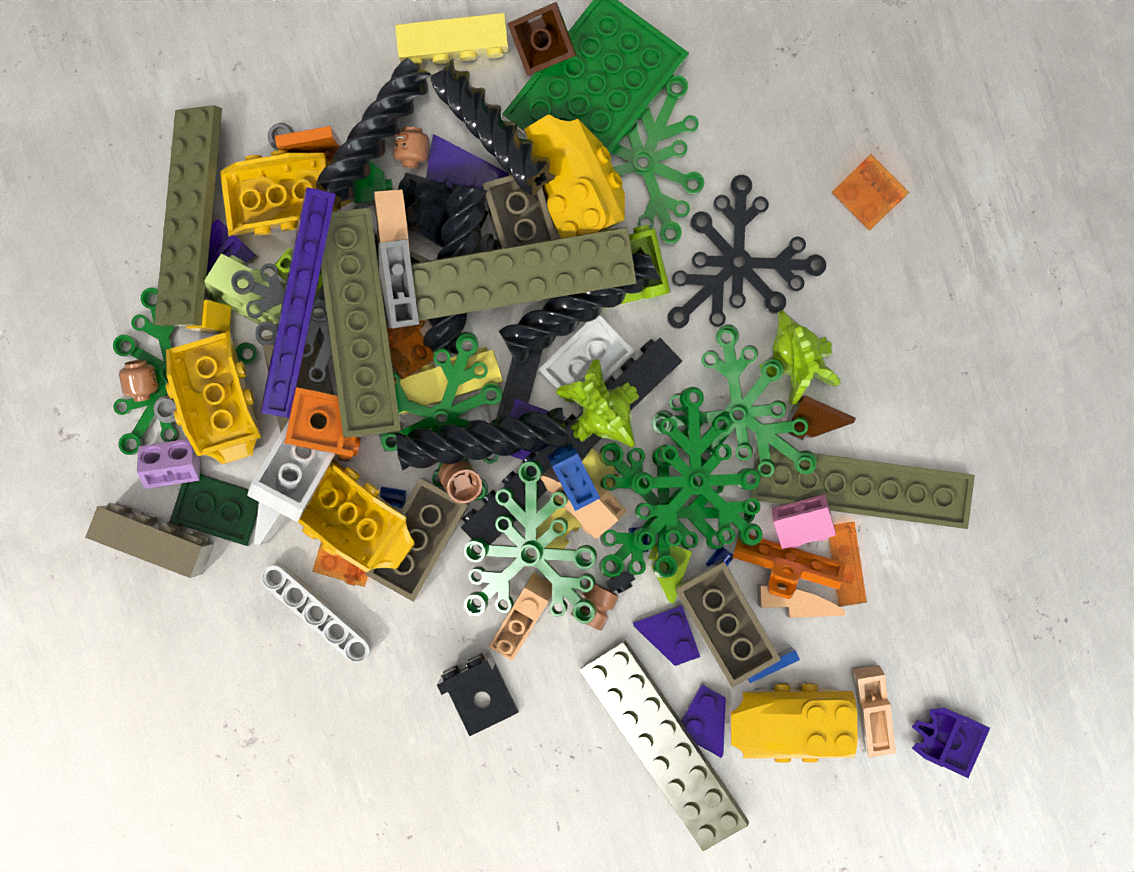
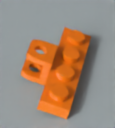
[732,534,846,599]

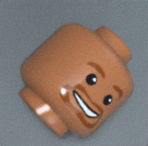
[393,127,429,168]
[119,359,158,402]

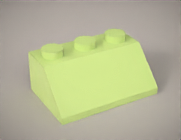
[204,253,286,324]

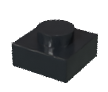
[606,569,635,594]

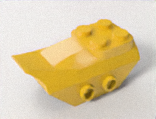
[524,114,625,238]
[220,150,351,236]
[166,331,261,464]
[298,459,414,572]
[731,683,858,763]

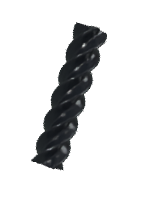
[315,58,431,210]
[430,59,556,195]
[423,183,488,354]
[498,247,661,364]
[395,407,568,471]

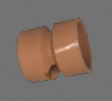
[438,459,482,504]
[571,580,619,631]

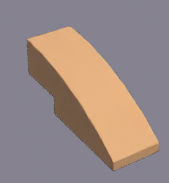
[374,190,410,253]
[757,584,845,618]
[853,665,896,757]

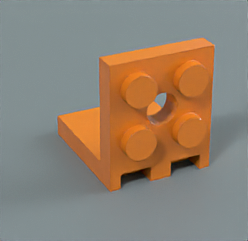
[275,126,352,204]
[284,387,361,462]

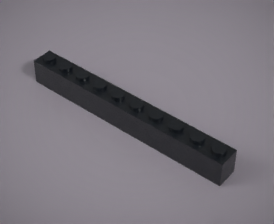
[461,338,682,550]

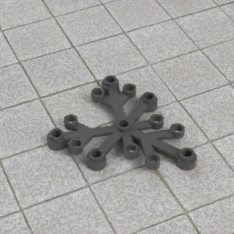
[231,263,331,384]

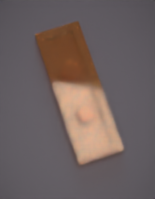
[828,521,867,607]

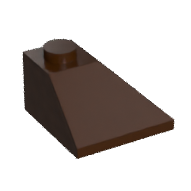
[507,2,577,76]
[786,395,856,441]

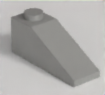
[379,239,419,328]

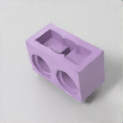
[137,439,200,489]

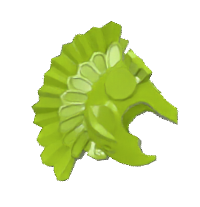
[759,310,841,405]
[555,358,639,448]

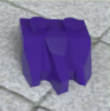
[911,708,990,779]

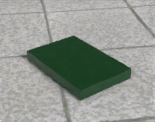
[169,473,259,546]

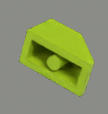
[648,544,692,604]

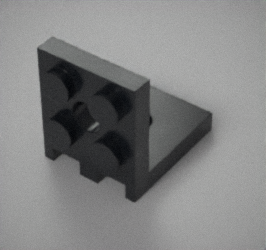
[398,172,489,248]
[437,652,519,737]

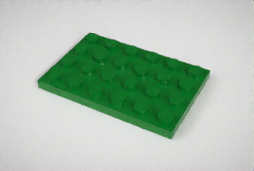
[502,0,689,155]

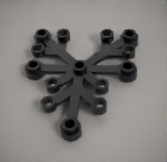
[667,175,826,329]

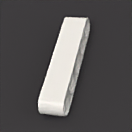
[261,564,372,663]

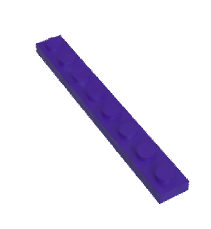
[260,187,336,418]

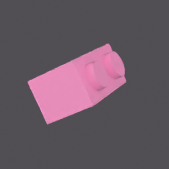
[772,494,836,549]

